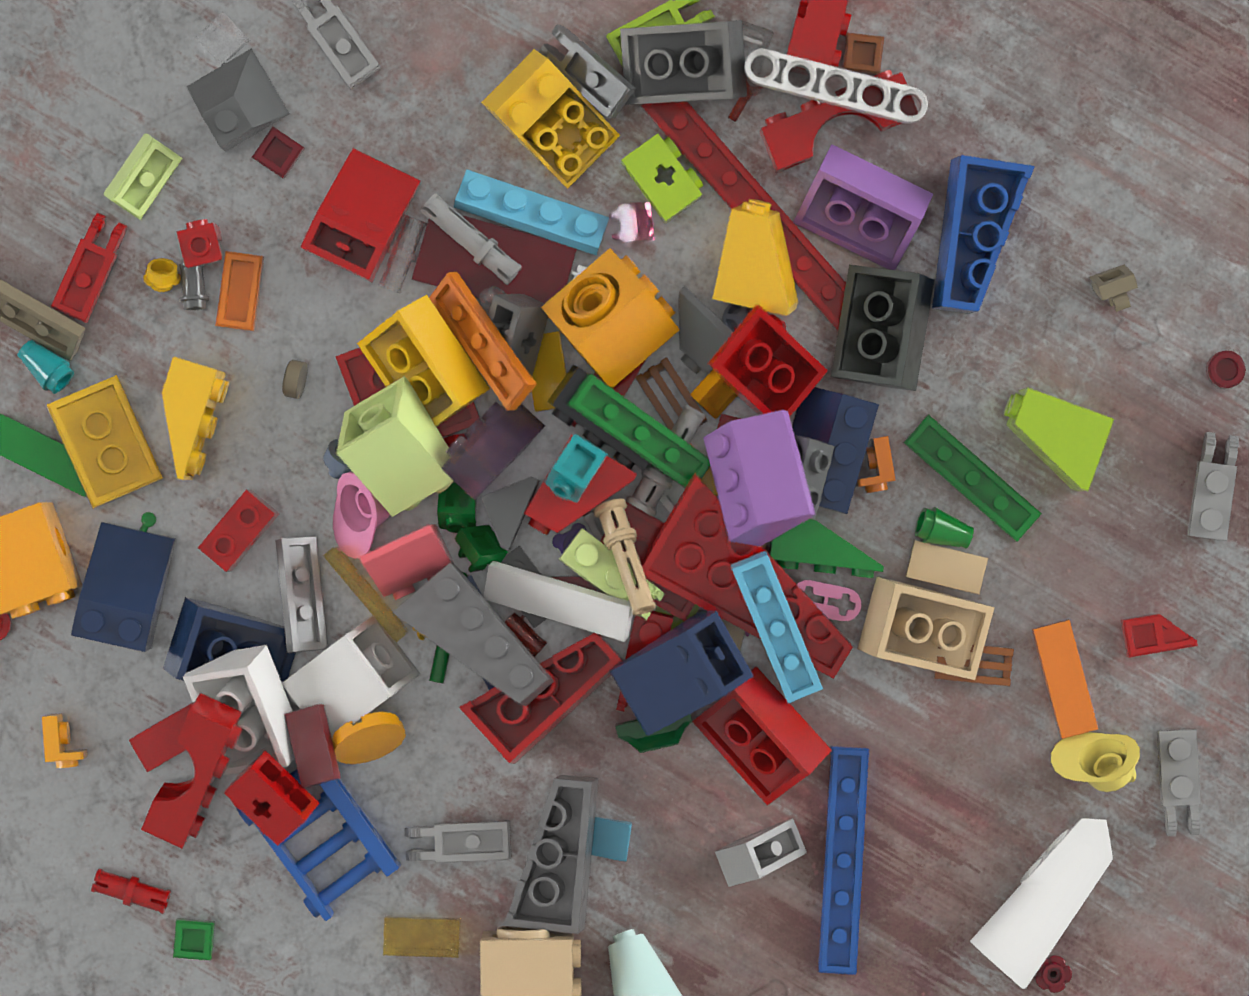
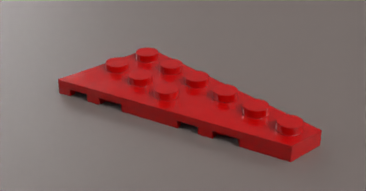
[641,473,853,679]

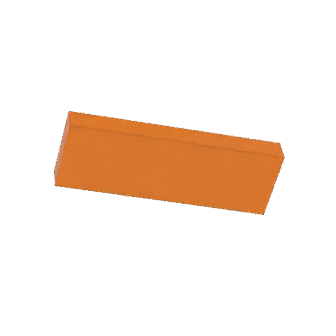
[1032,620,1098,739]

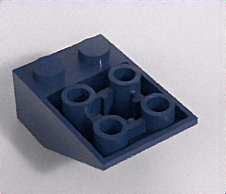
[609,611,754,736]

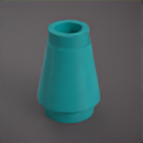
[17,340,74,394]

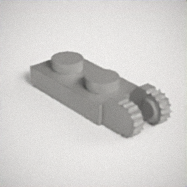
[292,0,381,90]
[1187,432,1239,541]
[1157,728,1201,836]
[405,820,512,863]

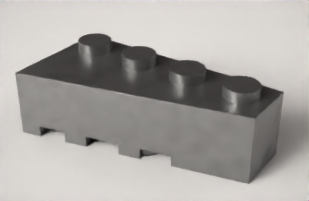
[392,563,554,706]
[503,775,598,934]

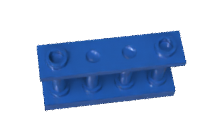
[236,769,401,922]

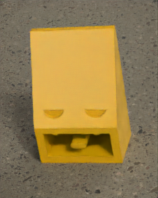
[481,49,620,189]
[162,356,229,480]

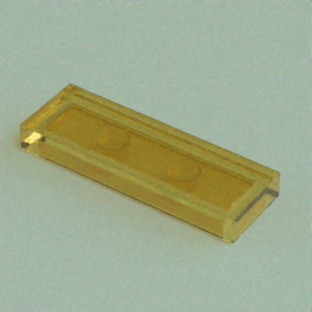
[323,547,408,643]

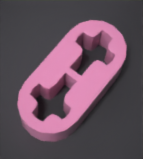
[796,580,861,621]

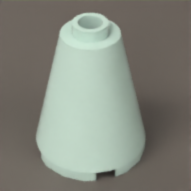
[608,929,682,996]

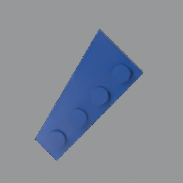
[932,155,1035,314]

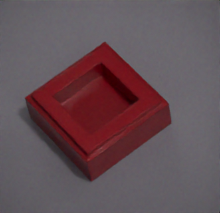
[252,126,305,179]

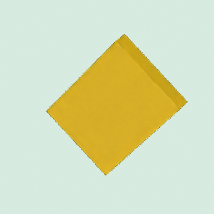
[47,375,163,509]

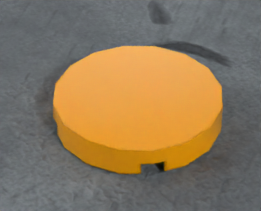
[332,712,406,765]

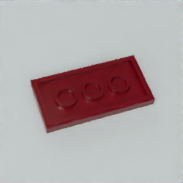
[412,215,577,319]

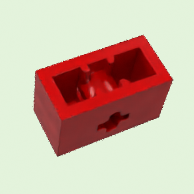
[197,490,280,572]
[223,750,319,846]

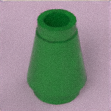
[915,507,974,548]

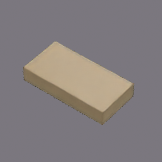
[905,540,988,595]

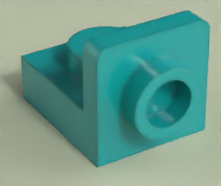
[545,434,607,503]

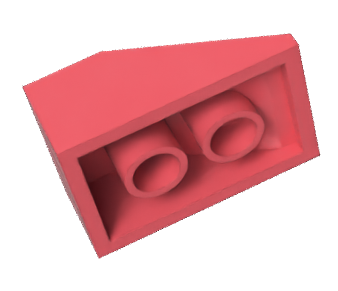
[359,524,455,600]

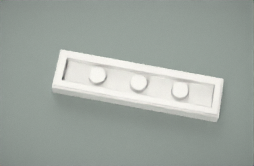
[483,561,633,642]

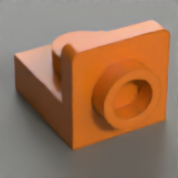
[856,436,896,493]

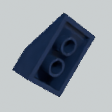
[71,522,176,652]
[163,597,296,689]

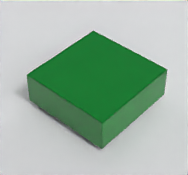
[173,918,215,961]

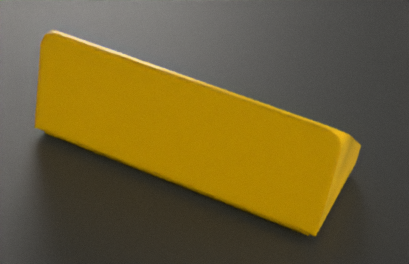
[532,331,567,412]

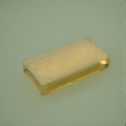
[383,916,460,958]

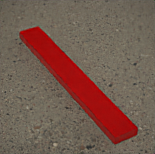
[641,101,846,332]

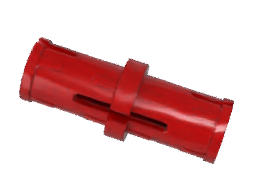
[91,868,171,914]

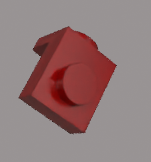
[176,219,222,268]

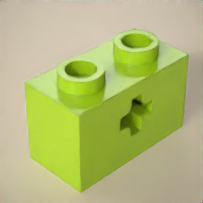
[621,133,704,224]

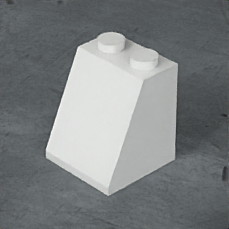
[282,614,420,738]

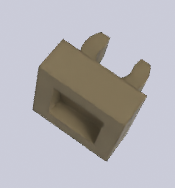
[1089,264,1138,312]

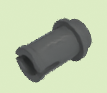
[179,263,209,310]

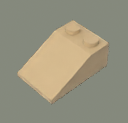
[857,577,995,680]

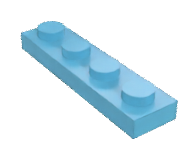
[454,170,609,256]
[731,551,823,703]

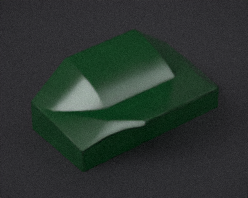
[615,714,692,753]

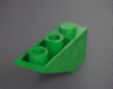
[769,519,884,578]

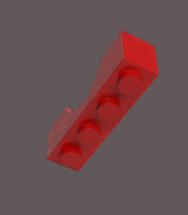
[760,70,918,174]
[141,693,243,849]

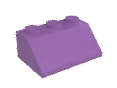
[793,144,933,270]
[703,410,815,546]

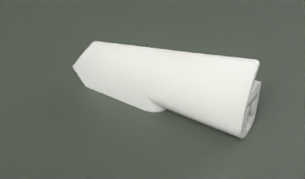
[970,818,1113,989]

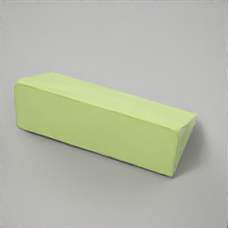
[104,133,183,220]

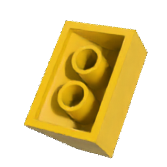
[357,294,490,427]

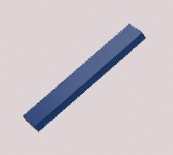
[818,746,869,975]

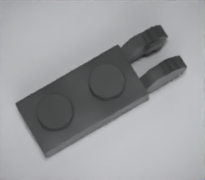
[539,24,636,119]

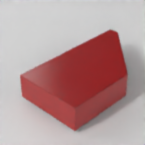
[1121,614,1198,657]

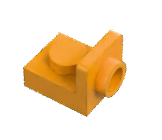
[42,713,88,768]

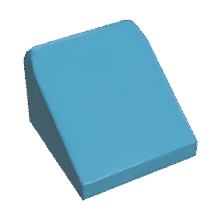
[591,817,632,862]

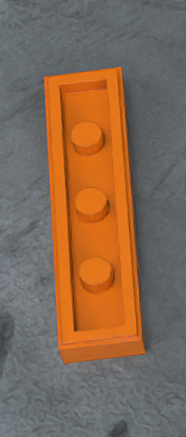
[429,272,537,410]

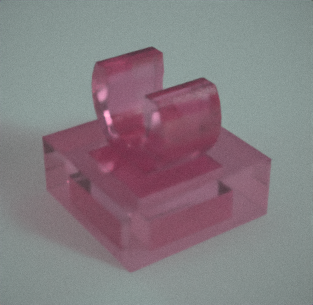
[609,202,655,242]

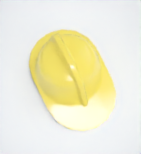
[1051,732,1140,792]

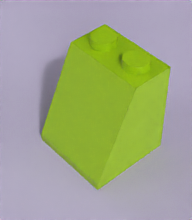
[1004,388,1114,491]

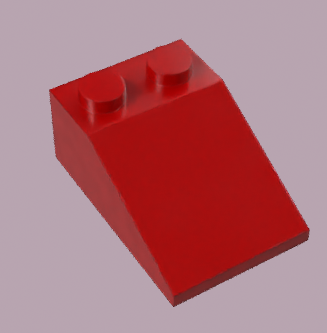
[708,304,828,418]

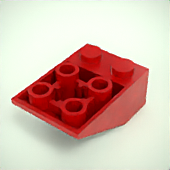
[300,148,421,282]

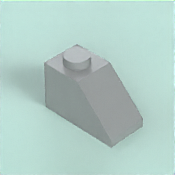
[715,818,807,887]

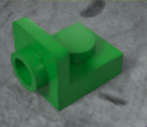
[437,473,478,533]

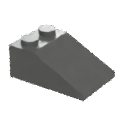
[620,20,747,105]

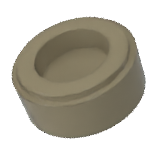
[282,360,308,399]

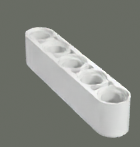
[744,49,928,124]

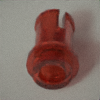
[504,612,548,657]

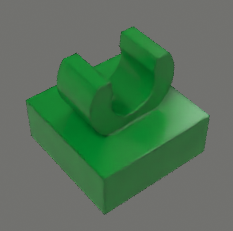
[454,524,508,573]

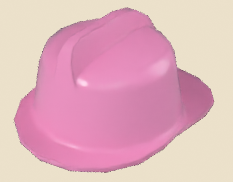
[333,472,390,559]

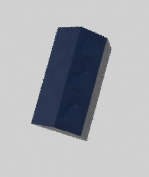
[792,387,879,514]

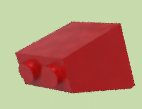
[524,434,637,536]

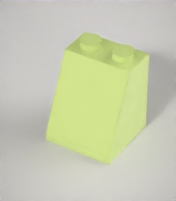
[336,376,456,517]

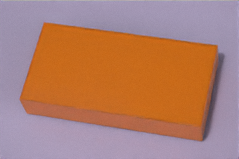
[215,251,264,331]

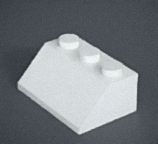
[183,645,295,775]

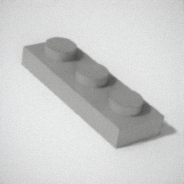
[275,536,328,653]

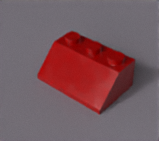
[692,666,832,806]

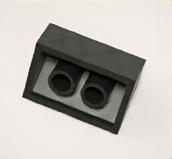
[831,264,935,391]

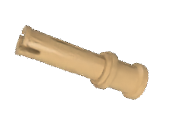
[593,499,656,615]

